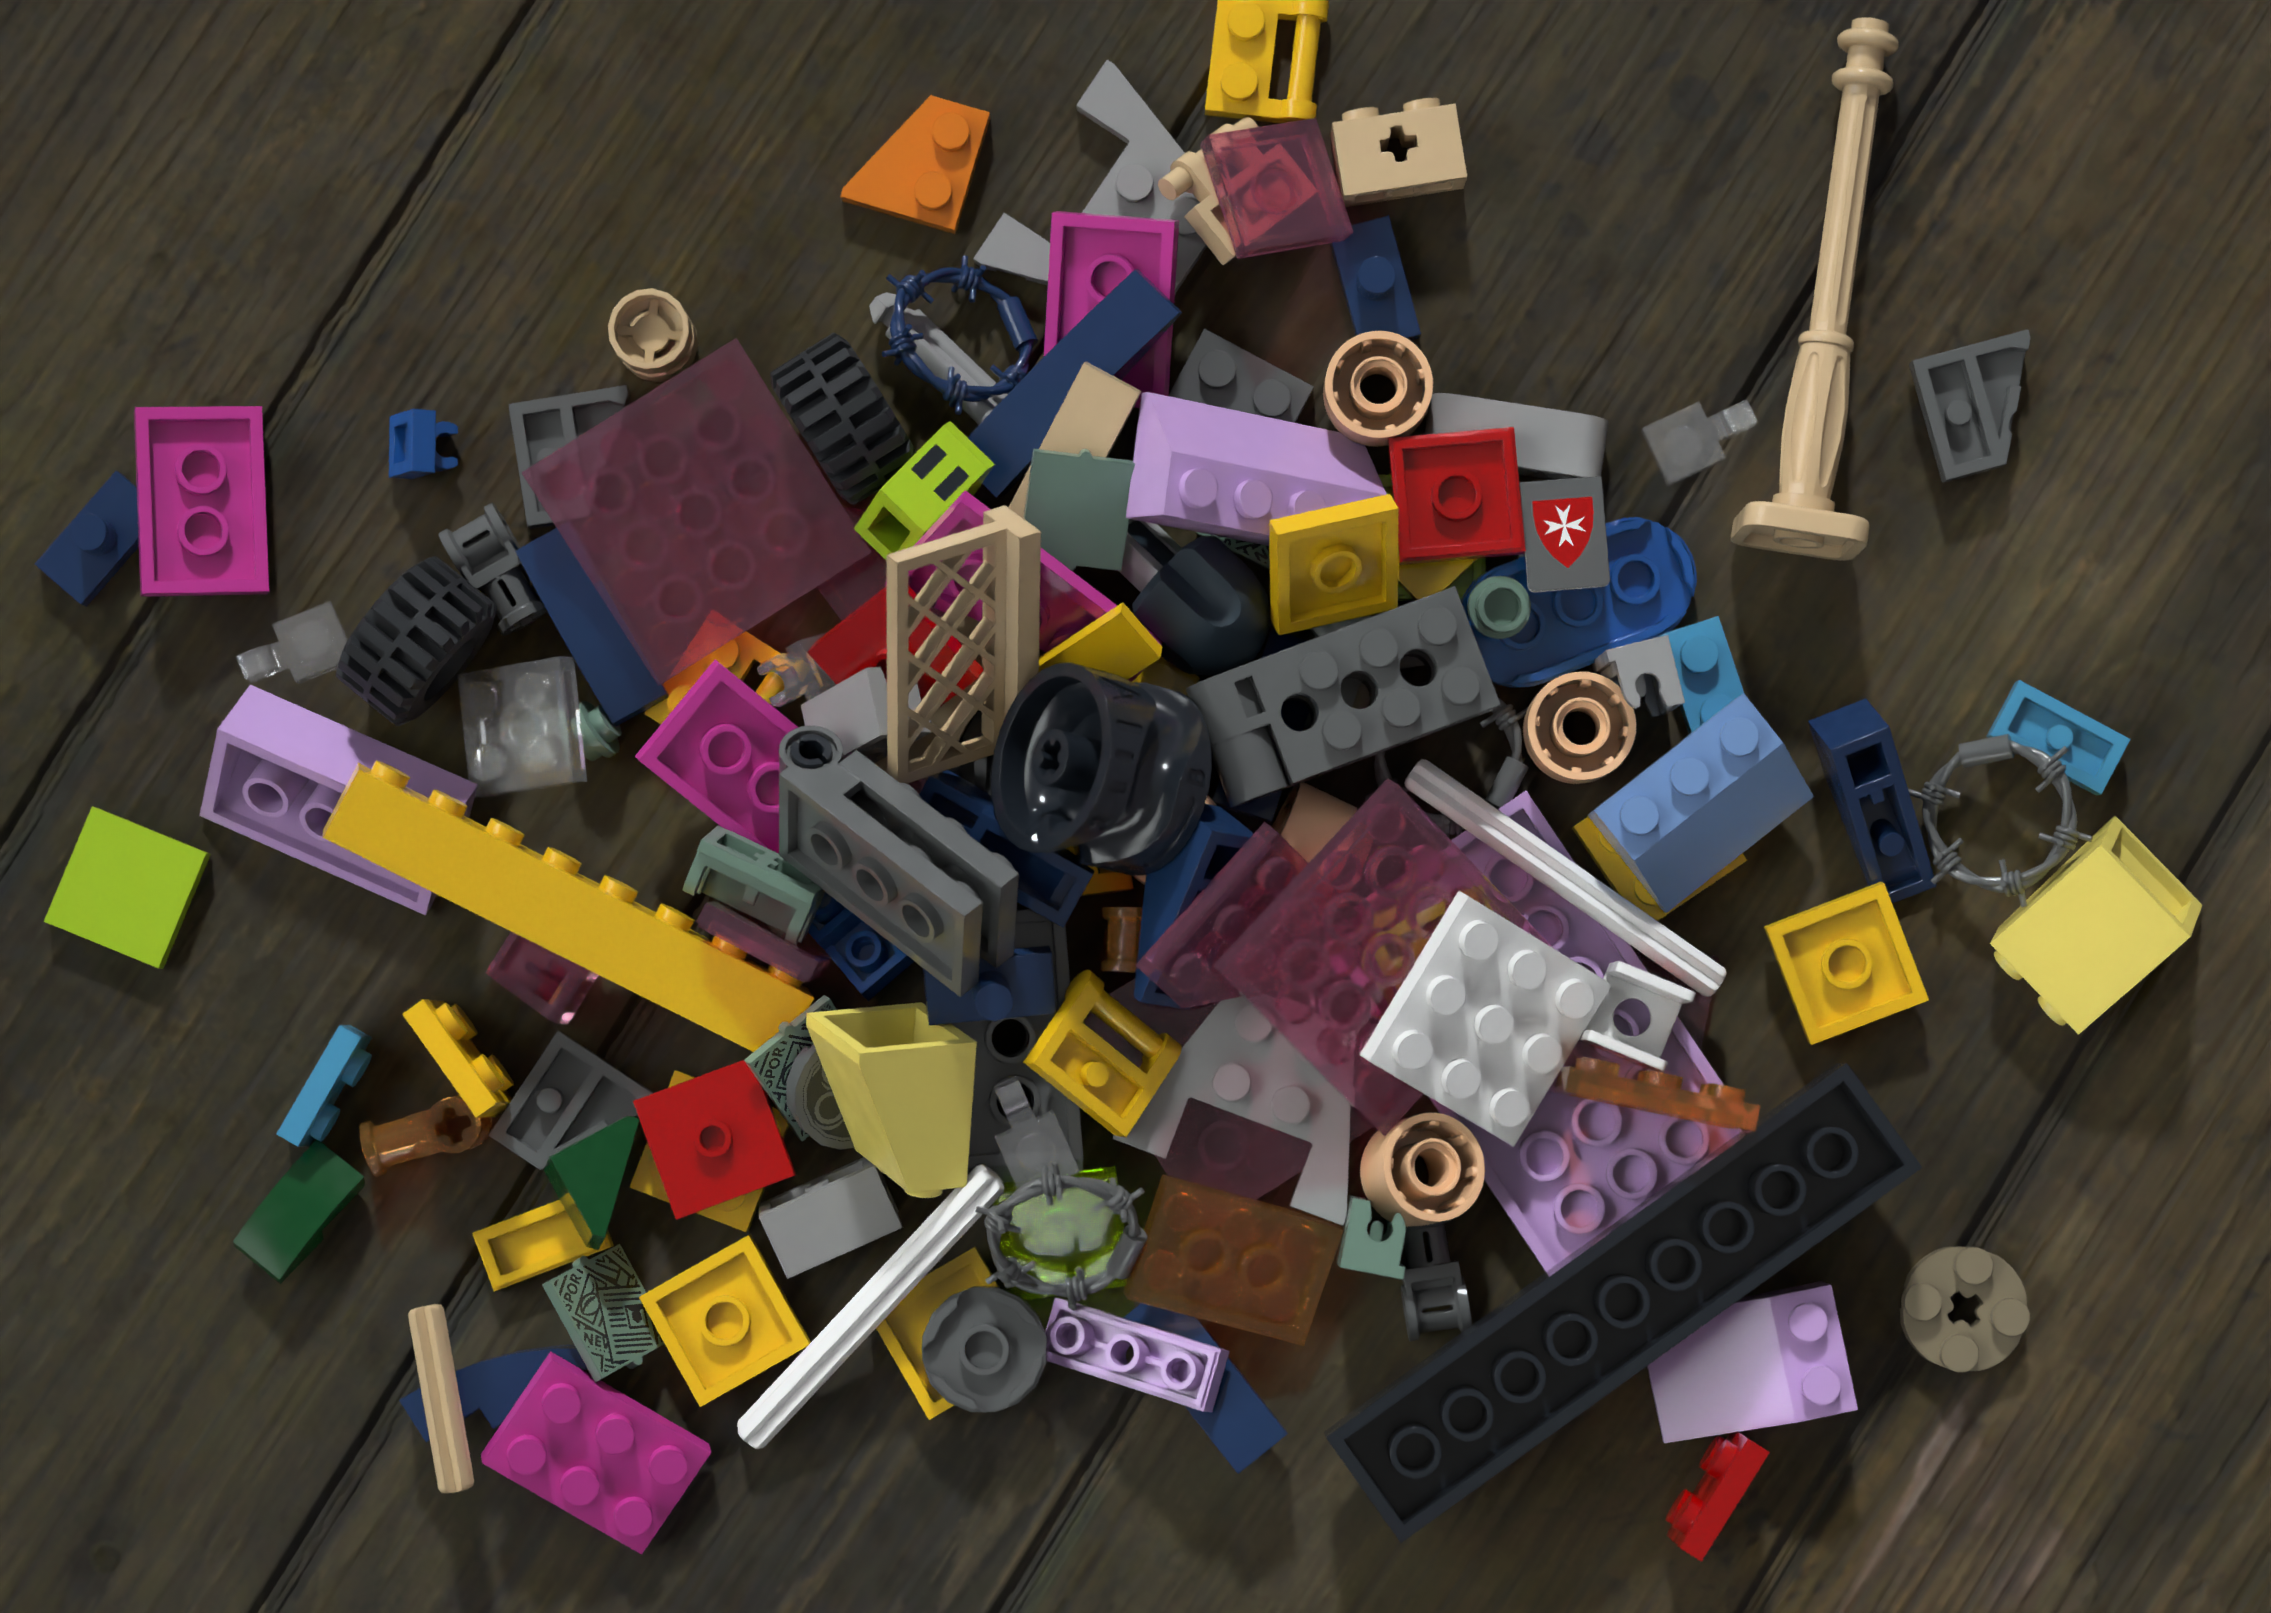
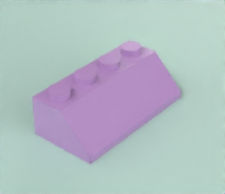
[1126,392,1386,546]
[200,685,478,915]

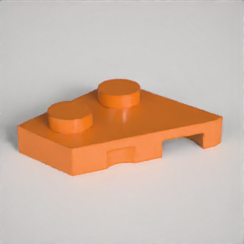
[840,95,991,234]

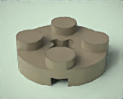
[1900,1246,2030,1372]

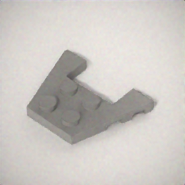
[973,60,1207,294]
[1112,982,1353,1226]

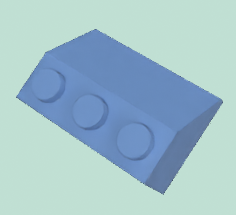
[1587,693,1814,913]

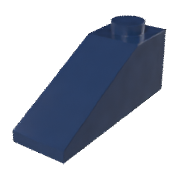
[1808,698,1937,904]
[1134,804,1261,1010]

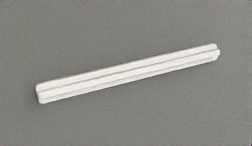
[1404,759,1727,997]
[737,1164,1004,1449]

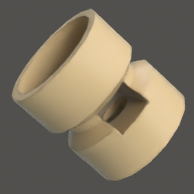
[608,288,698,382]

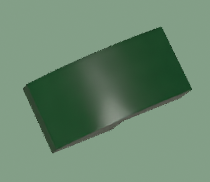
[233,1140,365,1284]

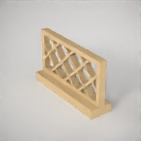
[887,505,1041,784]

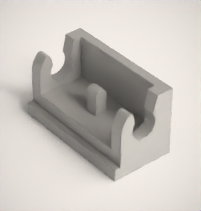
[1592,635,1685,718]
[801,667,932,763]
[759,1157,903,1279]

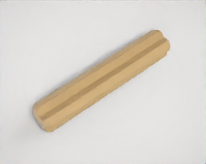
[408,1304,474,1493]

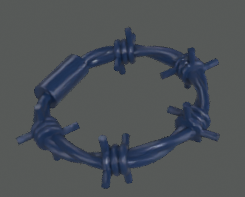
[882,255,1038,415]

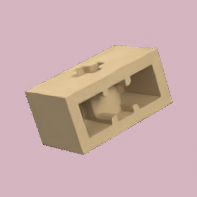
[1330,98,1467,208]

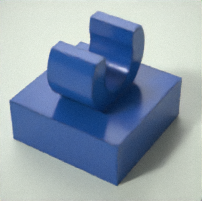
[389,409,458,479]

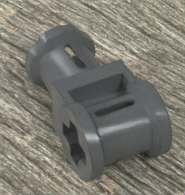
[438,502,548,636]
[1401,1219,1472,1341]

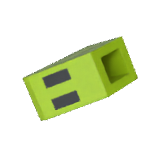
[854,421,995,561]

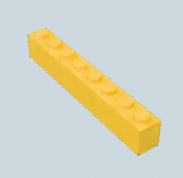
[323,760,814,1052]

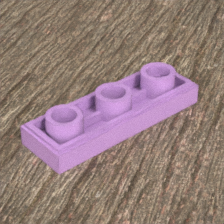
[1045,1297,1229,1412]

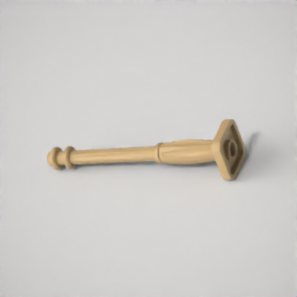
[1731,17,1899,561]

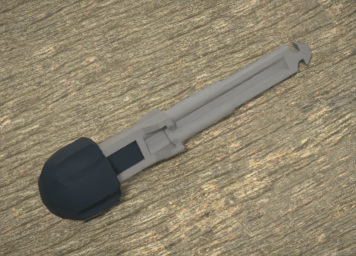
[869,292,1272,676]

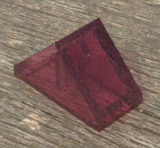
[485,932,599,1024]

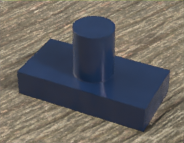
[1328,215,1421,341]
[35,471,139,607]
[923,946,1056,1025]

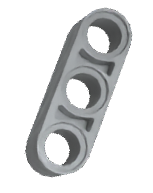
[1424,393,1609,480]

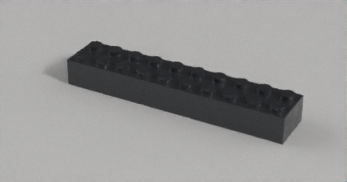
[1324,1063,1923,1543]

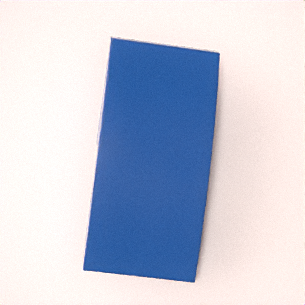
[808,892,914,1001]

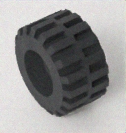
[770,332,916,506]
[336,556,497,726]

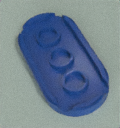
[1461,517,1697,688]

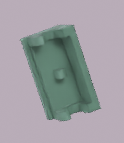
[682,825,825,945]
[1336,1195,1406,1279]

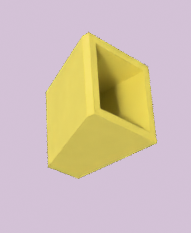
[1990,816,2202,1035]
[806,1002,977,1198]

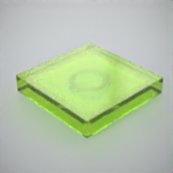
[993,1166,1133,1300]

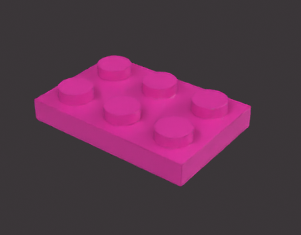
[1044,211,1179,408]
[134,406,269,597]
[635,659,798,853]
[481,1351,711,1555]

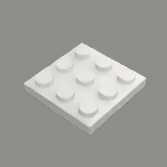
[1359,891,1612,1147]

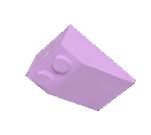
[1647,1281,1858,1443]

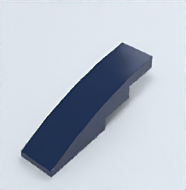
[968,269,1182,498]

